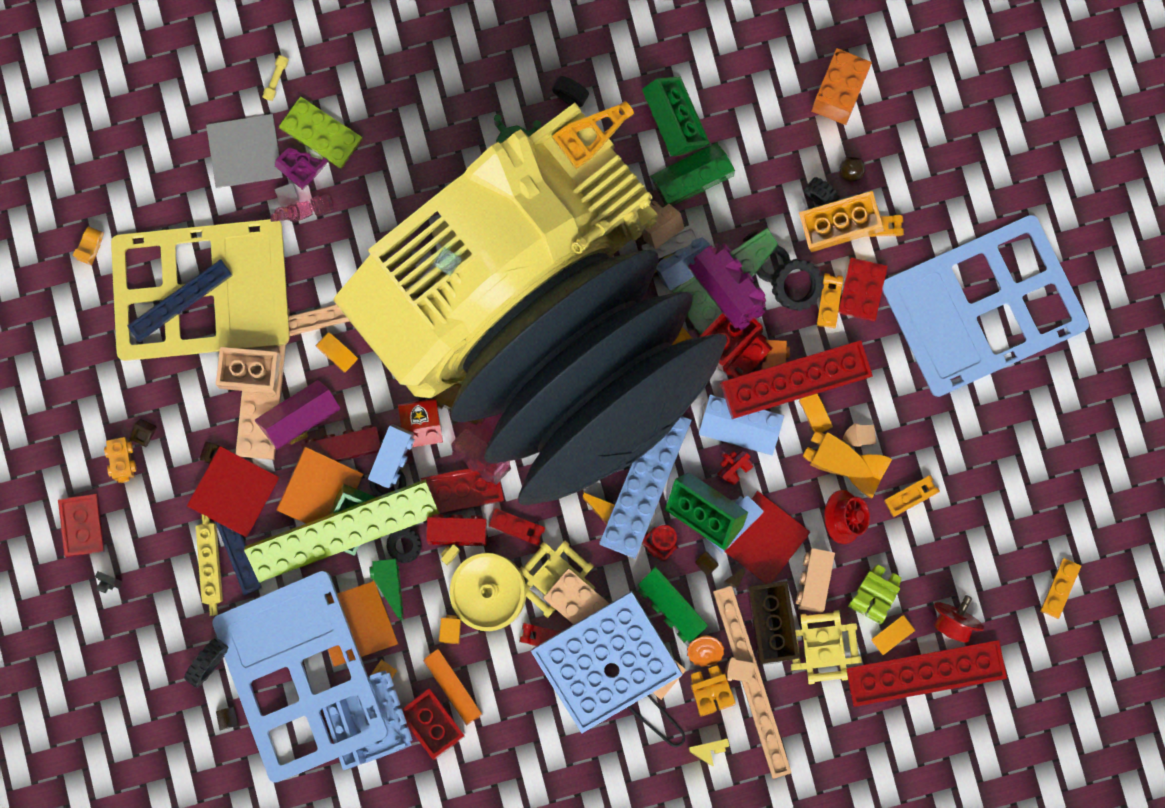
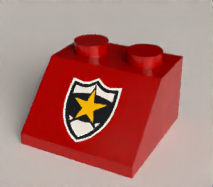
[398,398,443,447]

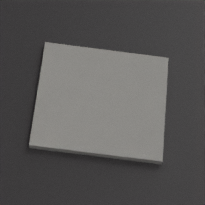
[206,114,283,188]

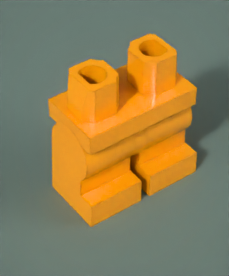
[691,665,736,717]

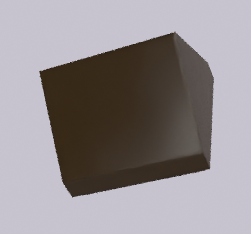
[216,707,239,731]

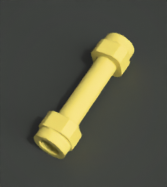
[262,55,289,101]
[572,220,610,254]

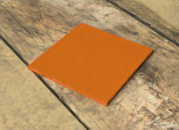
[276,447,363,524]
[327,581,398,667]

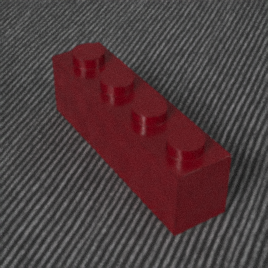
[301,425,381,462]

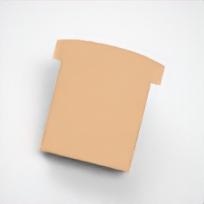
[843,423,877,446]
[725,657,755,683]

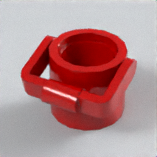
[642,525,678,562]

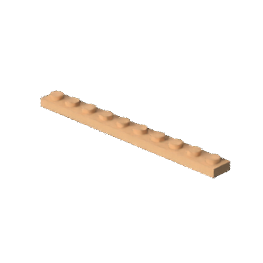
[713,586,792,779]

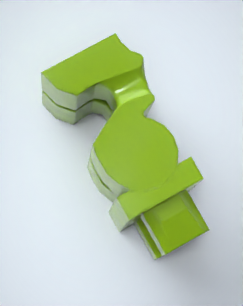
[848,564,902,625]

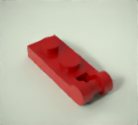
[725,335,773,378]
[489,508,546,546]
[519,623,562,646]

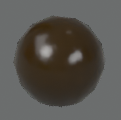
[839,157,865,182]

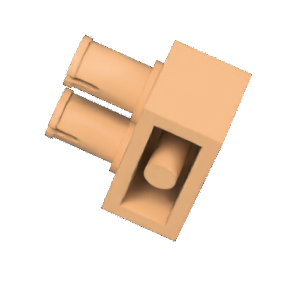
[642,201,685,249]

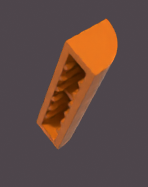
[423,649,483,726]

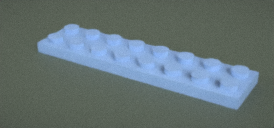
[599,416,691,559]

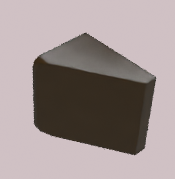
[129,419,157,447]
[199,442,227,463]
[695,551,719,576]
[724,569,746,589]

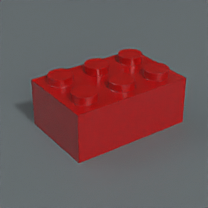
[699,313,763,372]
[426,514,487,546]
[402,688,466,760]

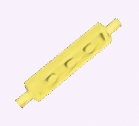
[196,515,223,616]

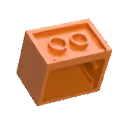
[811,48,872,125]

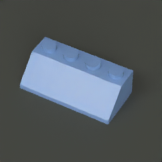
[699,395,784,456]

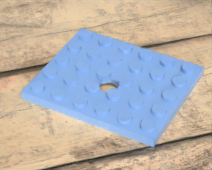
[531,591,683,733]

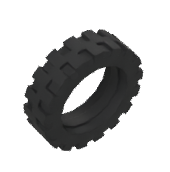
[771,259,824,311]
[184,637,229,688]

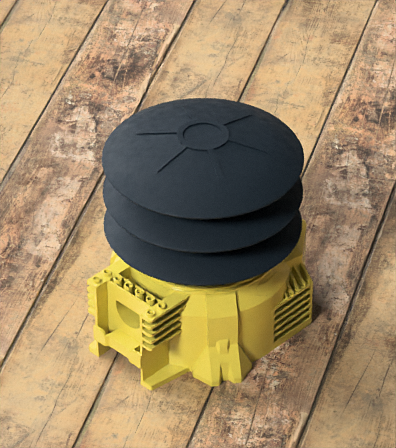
[333,103,727,505]

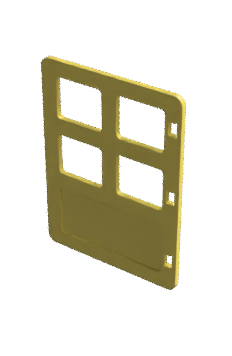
[111,219,290,361]

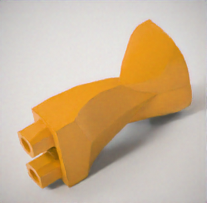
[802,431,892,499]

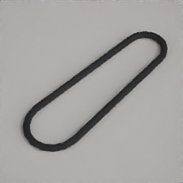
[628,694,686,747]

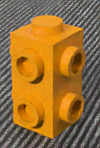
[104,437,137,483]

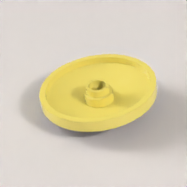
[450,553,526,631]

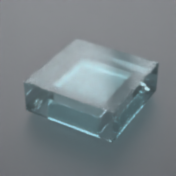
[433,247,462,276]

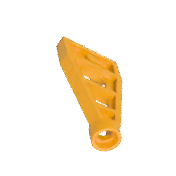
[552,101,634,169]

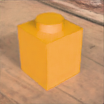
[439,615,461,644]

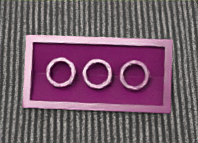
[255,380,340,450]

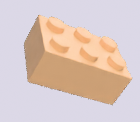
[216,347,281,394]
[796,548,835,614]

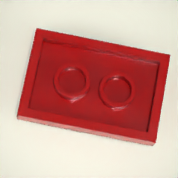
[838,258,888,322]
[58,494,105,558]

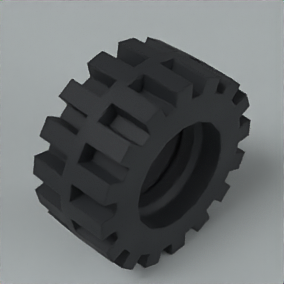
[804,177,840,206]
[386,528,422,563]

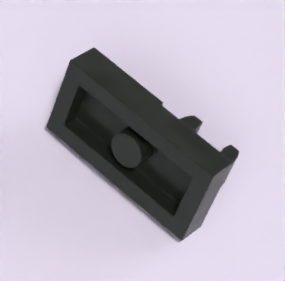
[95,571,122,594]

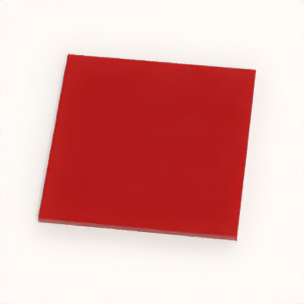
[187,446,280,538]
[724,491,811,584]

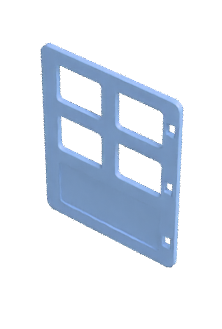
[882,215,1089,397]
[212,571,388,782]

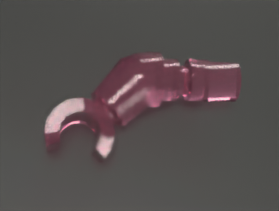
[270,195,334,222]

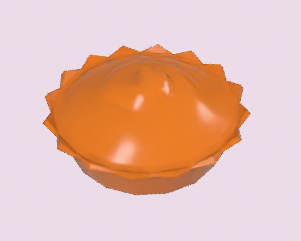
[687,635,725,667]

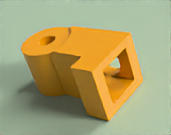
[72,227,104,266]

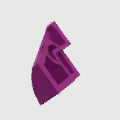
[275,148,328,190]

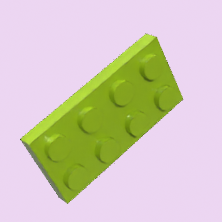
[279,96,363,169]

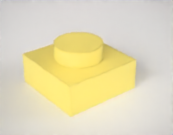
[441,545,460,566]

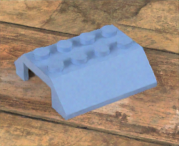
[322,671,413,770]

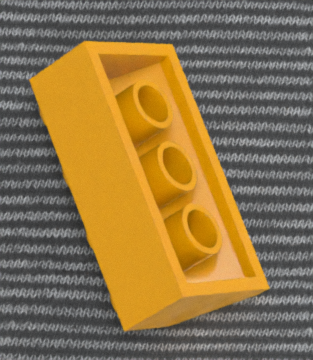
[799,191,885,252]

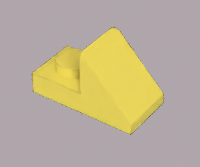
[689,739,729,767]

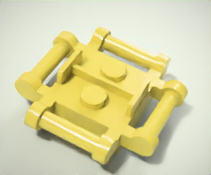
[519,540,595,618]
[791,610,862,684]

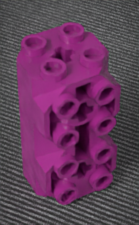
[688,243,767,330]

